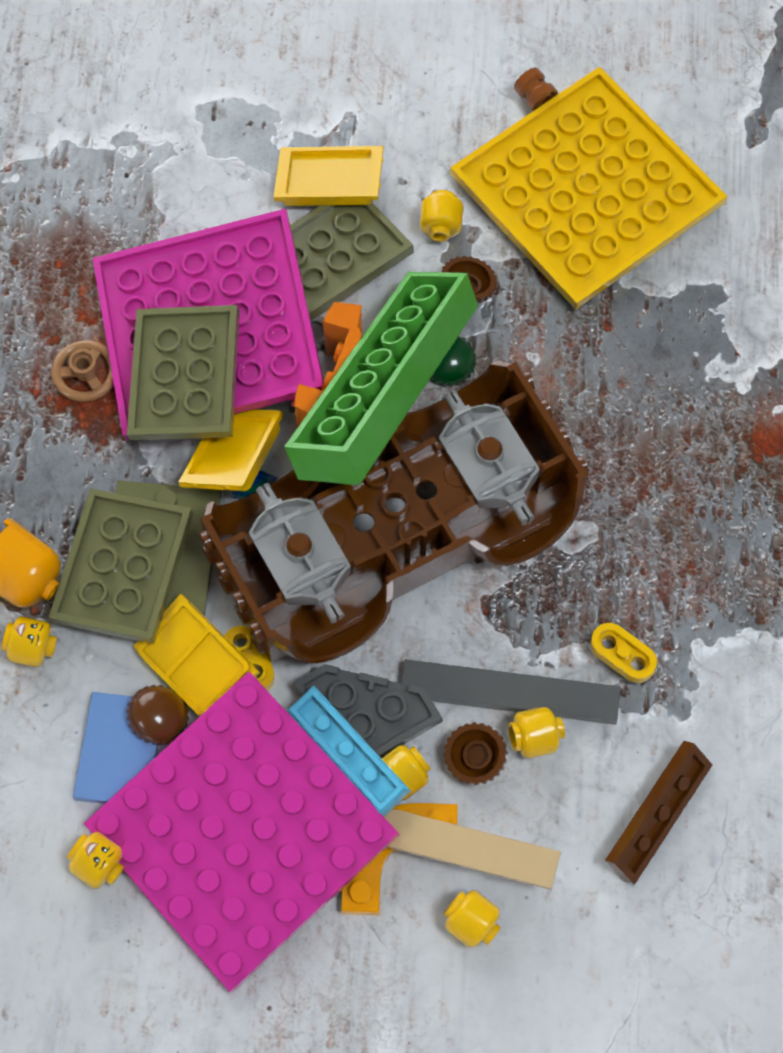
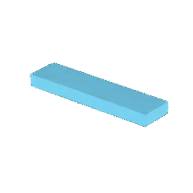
[287,685,411,817]

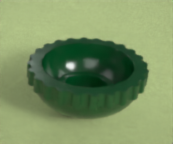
[429,336,476,387]

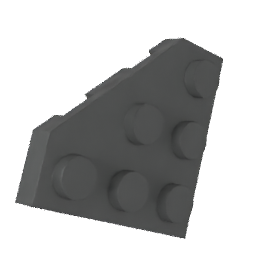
[293,664,443,758]

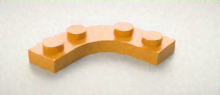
[341,803,458,916]

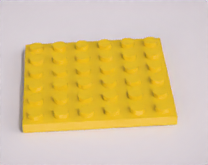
[450,66,727,310]

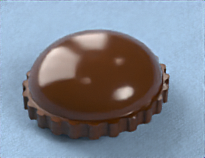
[441,256,497,303]
[126,685,189,745]
[443,722,508,785]

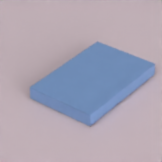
[73,692,159,804]

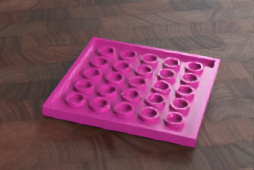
[92,208,324,441]
[84,671,400,993]

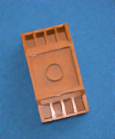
[294,302,363,428]

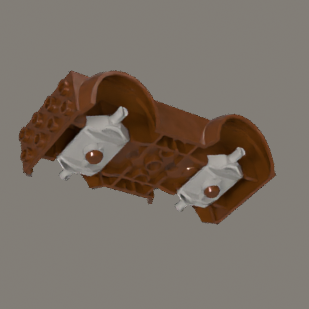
[199,361,589,663]

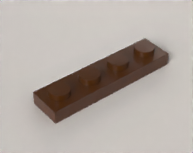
[605,741,713,885]

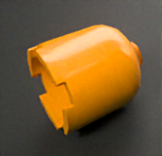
[0,518,61,608]

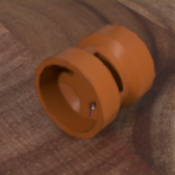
[514,67,558,111]

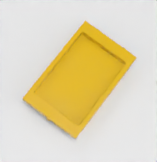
[273,146,384,206]
[179,409,283,491]
[133,594,261,716]

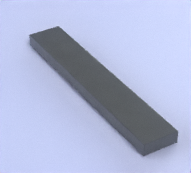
[402,659,621,725]

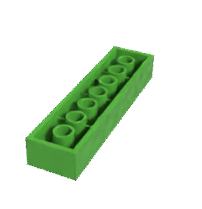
[284,272,478,485]

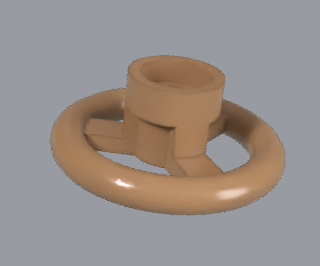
[51,340,114,402]

